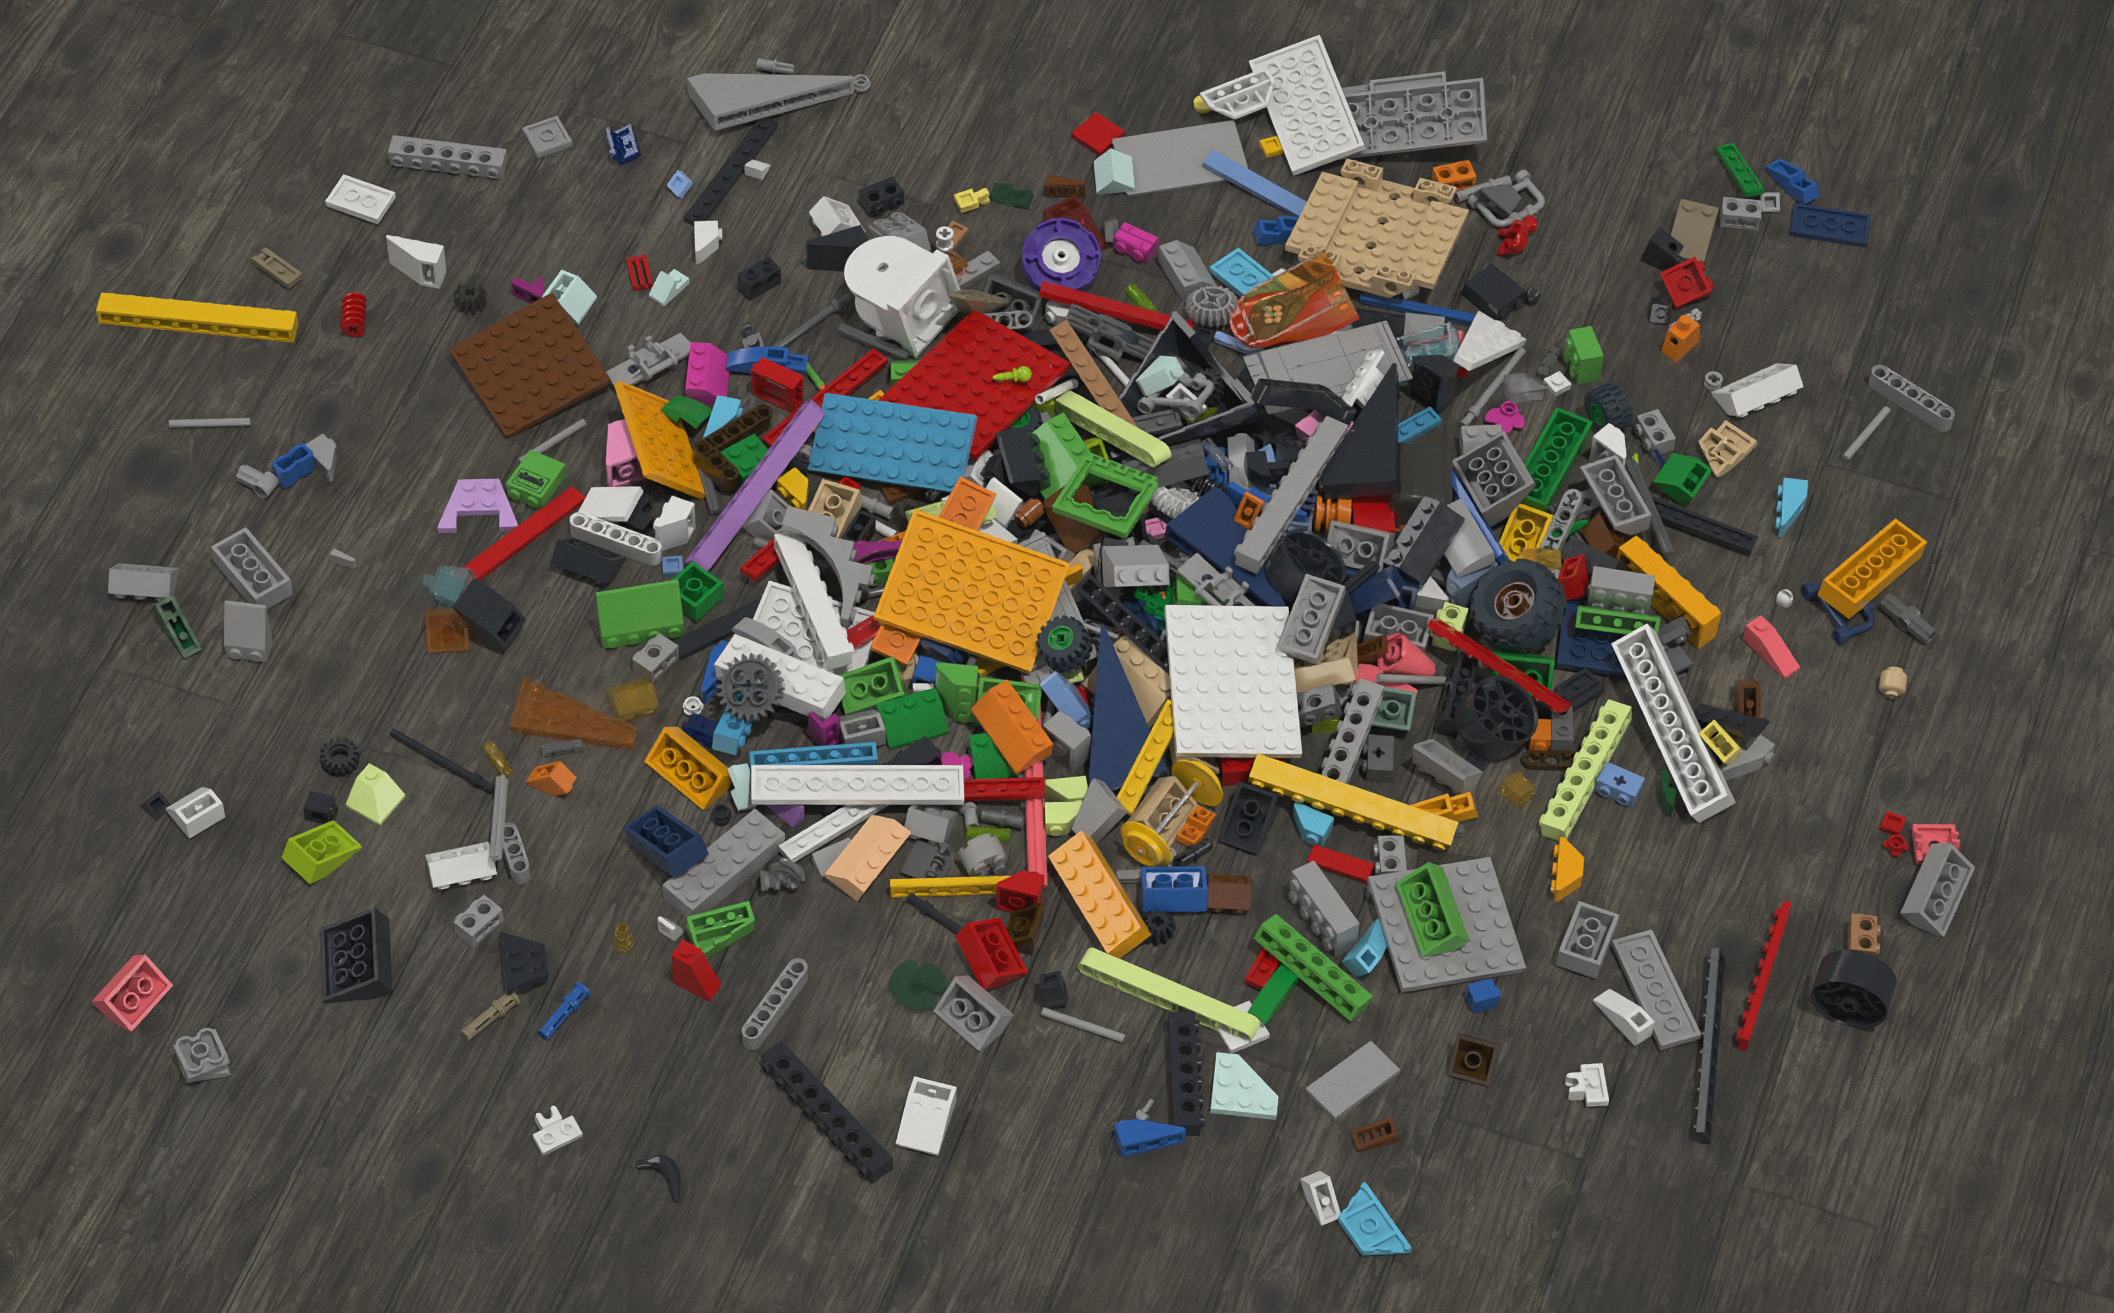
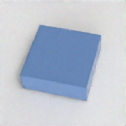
[662,556,683,578]

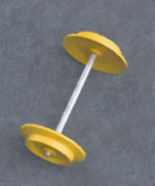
[1120,760,1223,867]

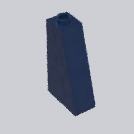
[1349,564,1404,614]

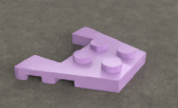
[438,479,518,533]

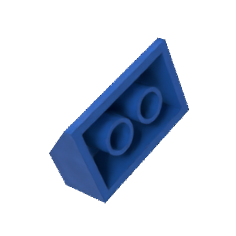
[1141,866,1208,913]

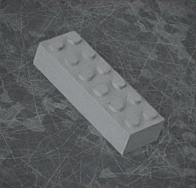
[663,809,785,918]

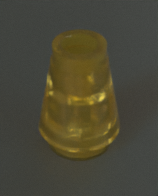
[613,922,634,952]

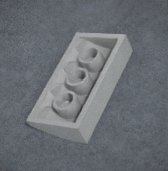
[1444,498,1495,577]
[1278,574,1346,665]

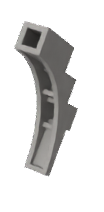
[782,506,876,628]

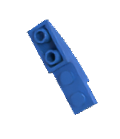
[726,346,808,376]

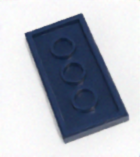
[1790,203,1871,248]

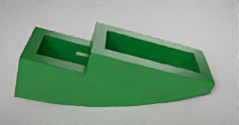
[1247,965,1299,1025]

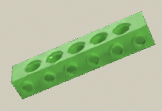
[1254,914,1373,1021]

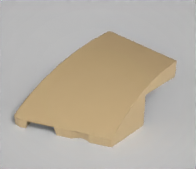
[1698,420,1757,478]

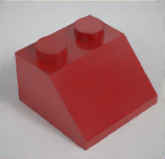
[995,870,1044,913]

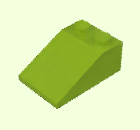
[281,820,362,884]

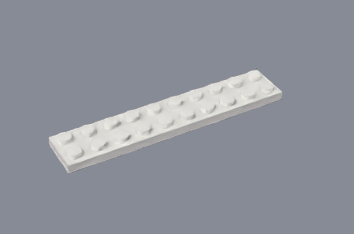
[751,765,964,805]

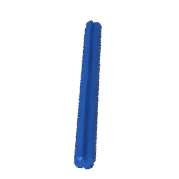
[1359,292,1475,325]

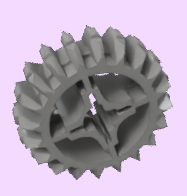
[1186,285,1238,328]

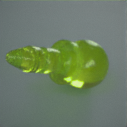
[1186,407,1218,425]

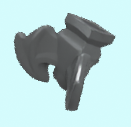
[760,858,805,892]

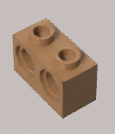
[1847,913,1881,957]

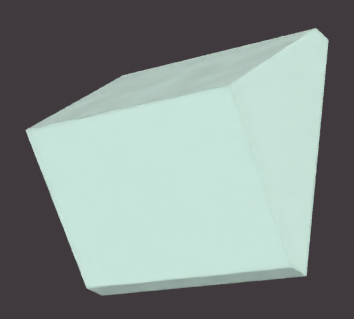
[1094,148,1135,195]

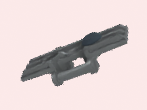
[1065,304,1155,362]

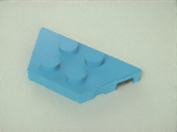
[1338,1182,1412,1255]

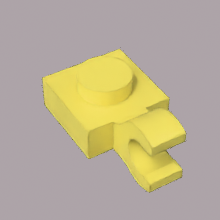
[954,188,990,213]

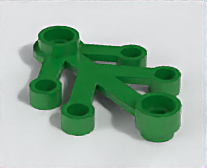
[1134,585,1173,620]

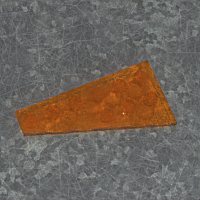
[510,676,638,749]

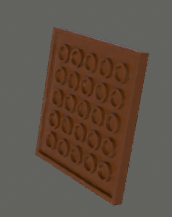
[449,292,612,440]

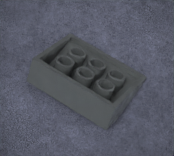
[1452,431,1536,527]
[1122,438,1209,494]

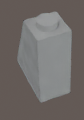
[1072,778,1128,844]

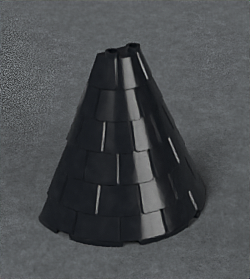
[1095,310,1267,462]

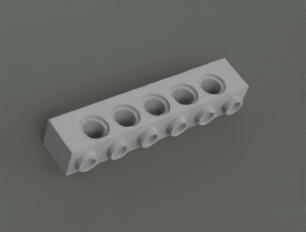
[388,135,508,179]
[1321,678,1384,784]

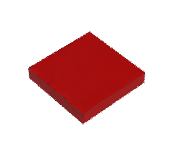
[1071,112,1125,156]

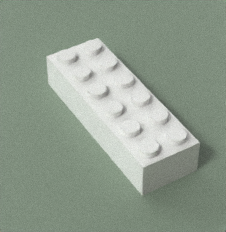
[714,634,846,722]

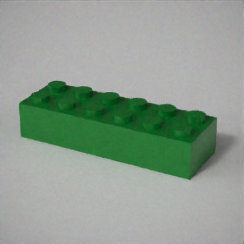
[1521,407,1593,513]

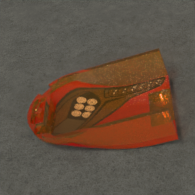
[1230,249,1360,348]

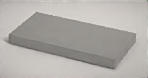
[1305,1041,1400,1121]

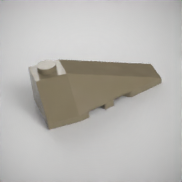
[947,289,1009,315]

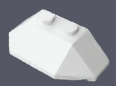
[1200,68,1275,120]

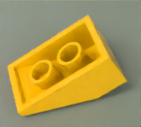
[1499,503,1554,562]

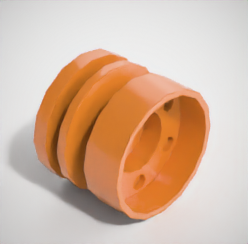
[1312,491,1352,534]

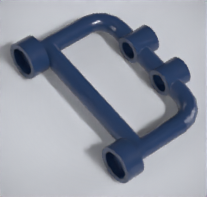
[1801,582,1875,645]

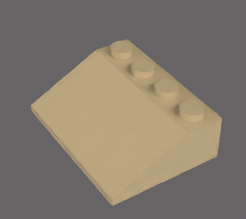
[1083,634,1172,728]
[1293,634,1358,694]

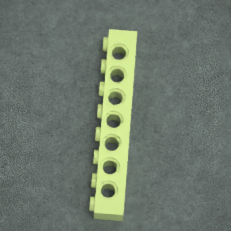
[1539,699,1632,841]

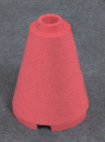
[1378,633,1436,676]

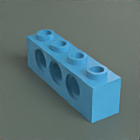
[712,687,763,755]

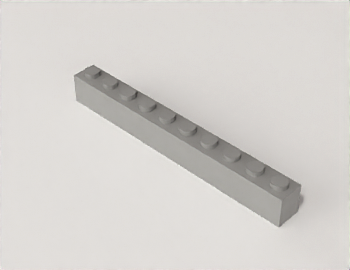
[1234,416,1348,574]

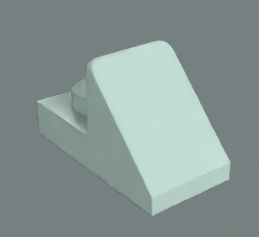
[649,269,689,306]

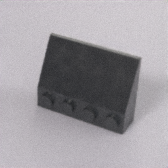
[320,907,392,1003]

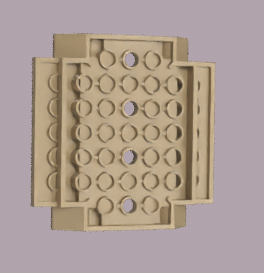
[1285,159,1469,298]

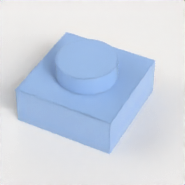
[667,170,693,198]

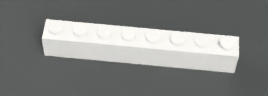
[774,532,855,670]

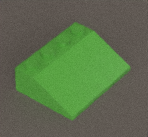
[1033,413,1103,499]
[596,579,684,649]

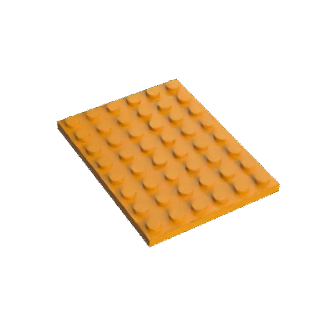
[873,509,1070,674]

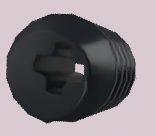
[1187,472,1227,496]

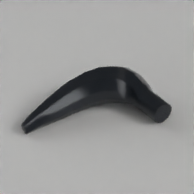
[637,1155,681,1202]

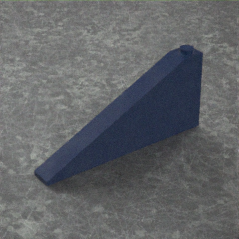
[1164,486,1290,616]
[1088,625,1167,796]

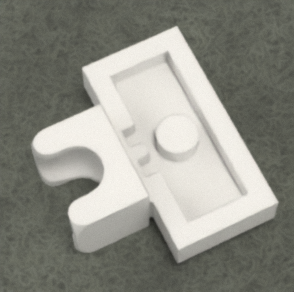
[1565,1063,1609,1107]
[533,1106,583,1156]

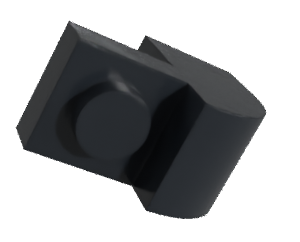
[1244,451,1290,488]
[624,493,654,536]

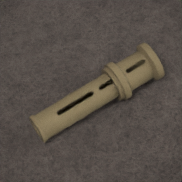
[460,990,520,1042]

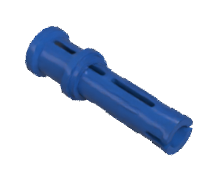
[537,982,591,1041]

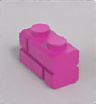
[1113,222,1159,263]

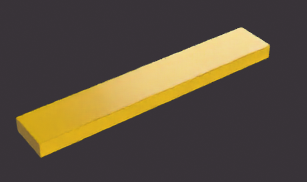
[1117,699,1174,816]
[890,876,1010,898]

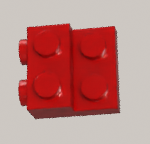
[1660,256,1714,309]

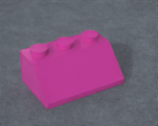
[685,342,730,405]

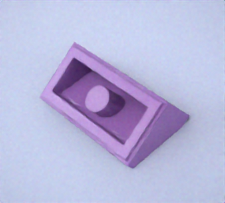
[765,804,804,827]

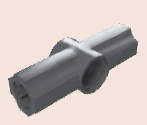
[1879,593,1937,644]

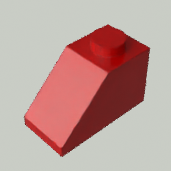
[1557,554,1589,600]

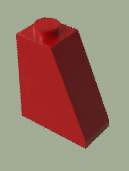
[671,940,721,1002]

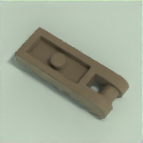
[250,247,303,289]

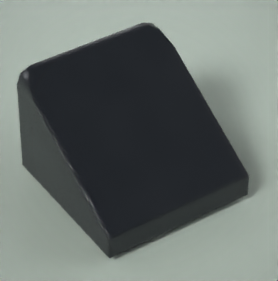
[140,791,170,820]

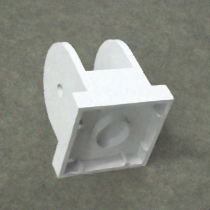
[844,236,960,358]

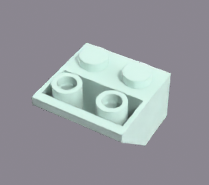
[542,270,597,325]

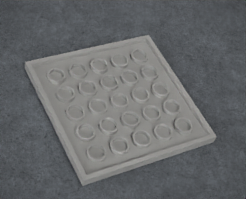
[1367,857,1526,992]

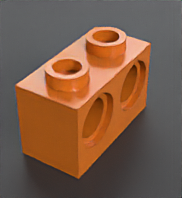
[1431,160,1477,191]

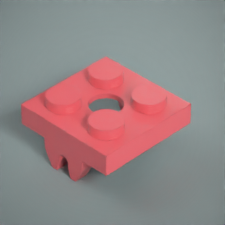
[1911,824,1960,865]

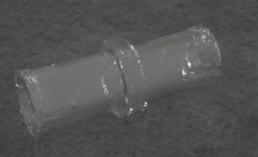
[1201,438,1233,473]

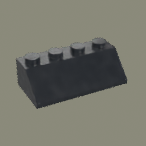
[1383,496,1465,586]

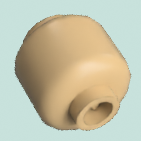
[1879,667,1907,699]

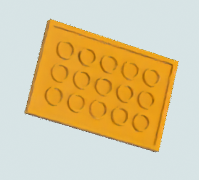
[614,380,706,499]

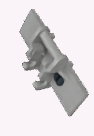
[606,333,691,387]
[1177,553,1255,606]

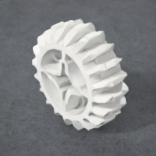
[1151,481,1201,518]

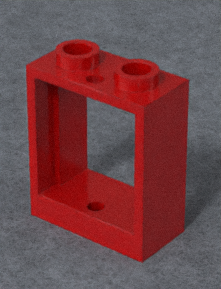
[751,357,804,413]

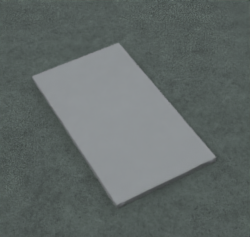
[1112,120,1248,197]

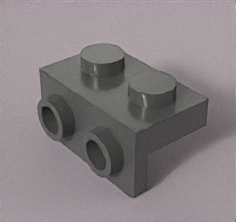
[1658,617,1692,651]

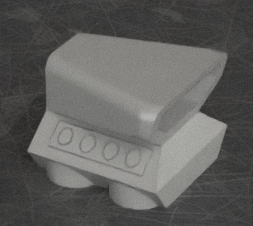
[173,1028,232,1083]

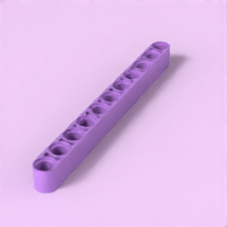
[686,399,825,571]

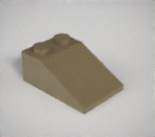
[1671,199,1719,264]

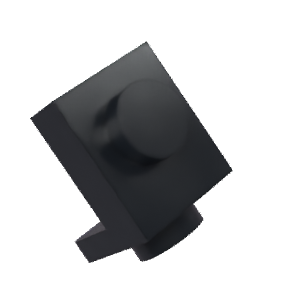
[1650,295,1672,324]

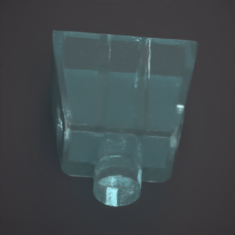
[423,566,476,607]

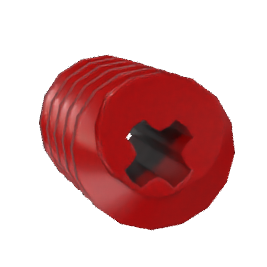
[340,292,367,337]

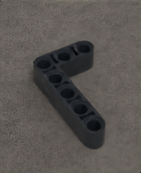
[1251,378,1356,428]

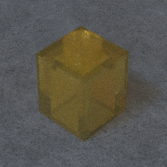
[1501,770,1535,809]

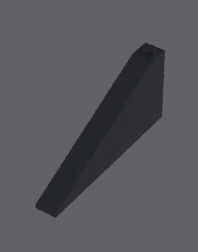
[1319,363,1399,499]

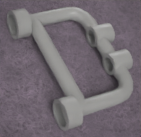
[1468,170,1545,228]
[1137,372,1214,418]

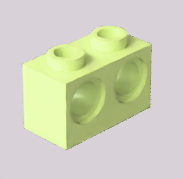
[1430,602,1469,652]

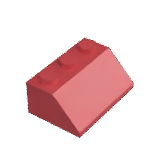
[92,954,173,1032]

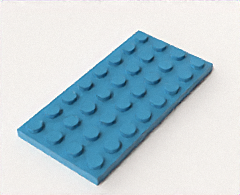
[808,393,978,493]

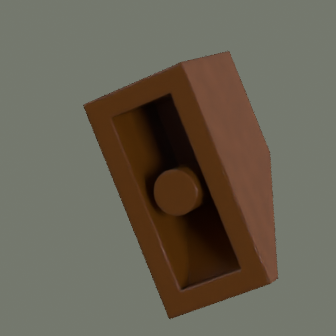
[1735,679,1760,717]

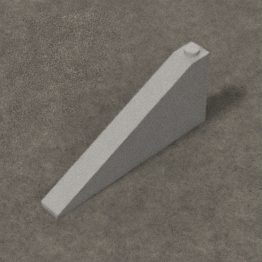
[687,73,854,131]

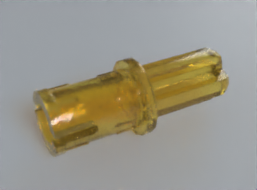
[483,740,512,775]

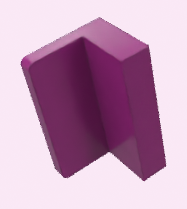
[808,712,841,746]

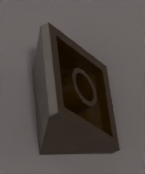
[1006,902,1044,956]
[1447,1033,1500,1086]

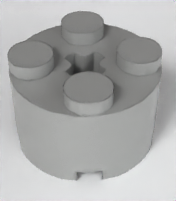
[958,833,1008,877]

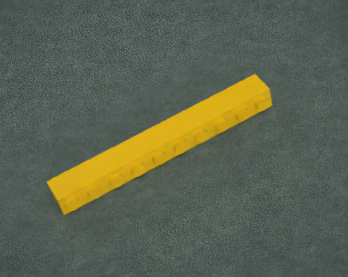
[96,293,298,343]
[1248,753,1458,851]

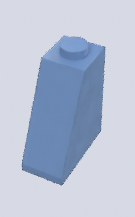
[1040,671,1094,730]

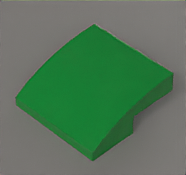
[661,395,712,429]

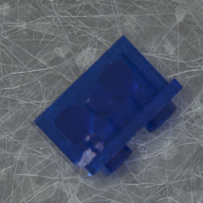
[605,124,641,165]

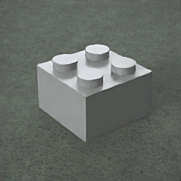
[1043,711,1091,773]

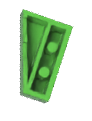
[686,901,755,960]

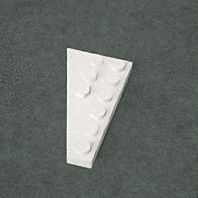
[1453,311,1526,371]

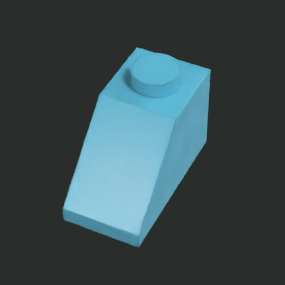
[1293,802,1334,847]

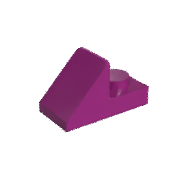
[511,276,545,304]

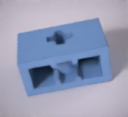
[1595,762,1645,808]

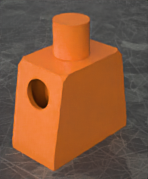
[1661,315,1700,363]

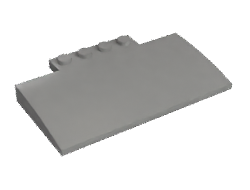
[1338,71,1487,160]

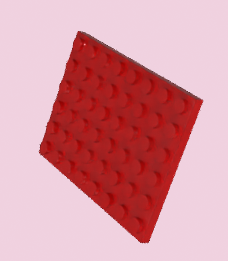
[879,311,1070,461]

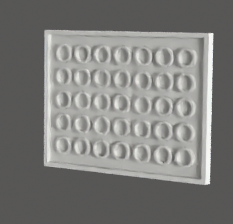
[1164,605,1302,758]

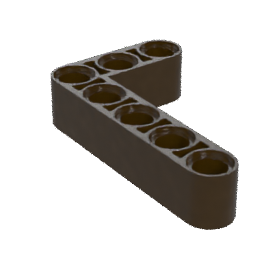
[693,404,773,492]

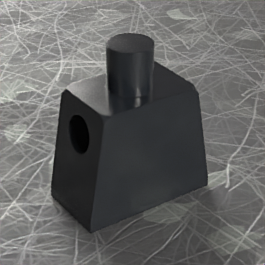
[1640,227,1687,271]

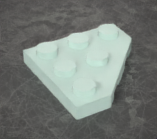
[1210,1052,1278,1120]

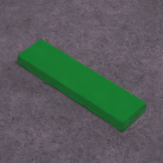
[1716,143,1765,198]

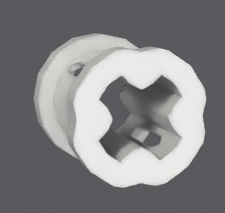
[936,226,954,252]

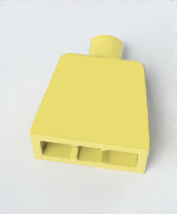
[1699,720,1743,765]

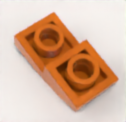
[1175,805,1216,846]

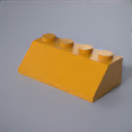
[644,727,732,810]

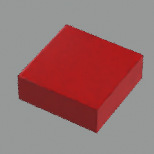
[1879,811,1907,835]

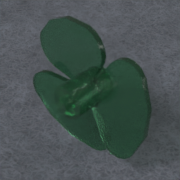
[889,960,947,1011]

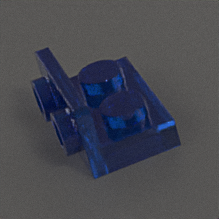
[681,712,719,748]

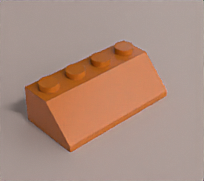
[971,680,1053,775]

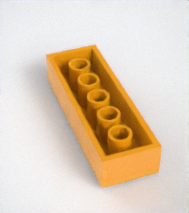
[1817,518,1927,619]
[1617,535,1721,649]
[1048,831,1152,959]

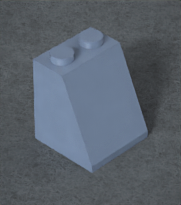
[1445,562,1498,608]

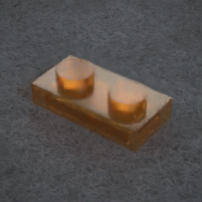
[946,250,968,274]

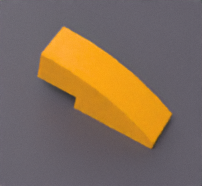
[1410,792,1478,822]

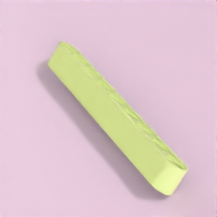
[1053,390,1171,467]
[1078,948,1261,1043]

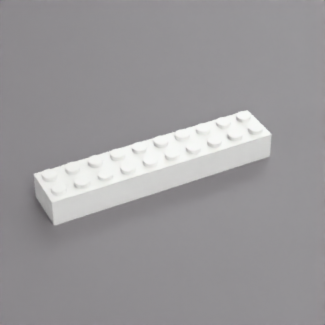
[1611,624,1736,823]

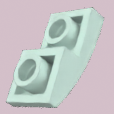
[727,764,756,811]

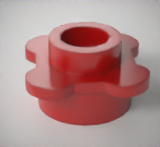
[1883,835,1909,857]

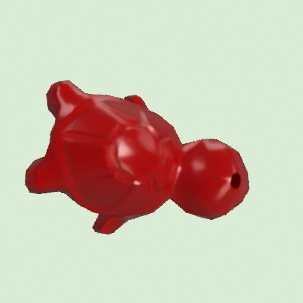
[1497,215,1538,256]

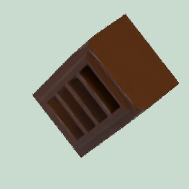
[1045,174,1086,197]
[1357,634,1388,668]
[1351,1117,1401,1152]

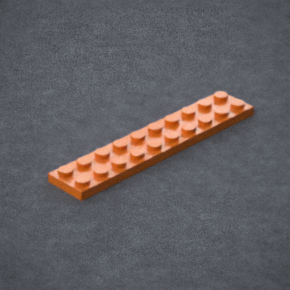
[869,476,997,667]

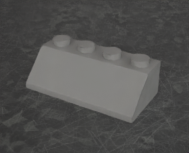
[1580,455,1652,535]
[1900,843,1975,937]

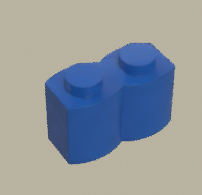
[272,444,315,488]

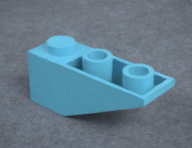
[1775,478,1808,538]
[1342,918,1387,977]

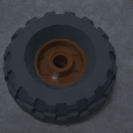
[1470,559,1567,654]

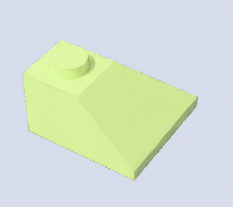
[346,763,405,826]

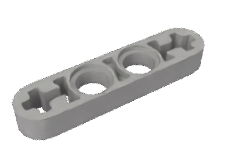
[1540,489,1583,561]

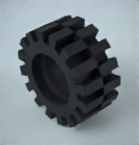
[1186,368,1225,406]
[320,737,359,777]

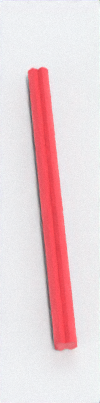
[1021,675,1048,889]

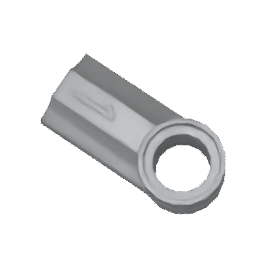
[236,465,279,498]

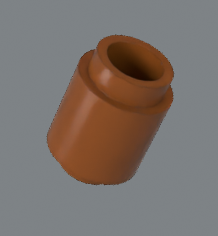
[1014,498,1044,528]

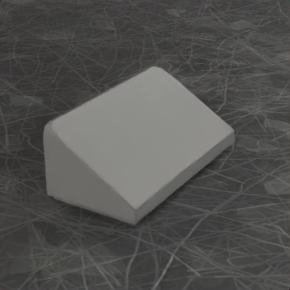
[812,838,851,878]

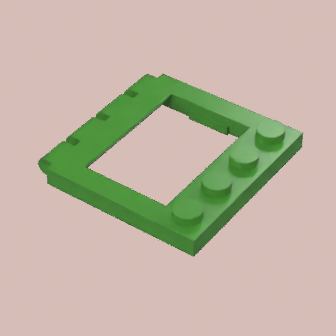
[1052,453,1158,539]

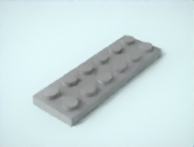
[1611,930,1701,1050]

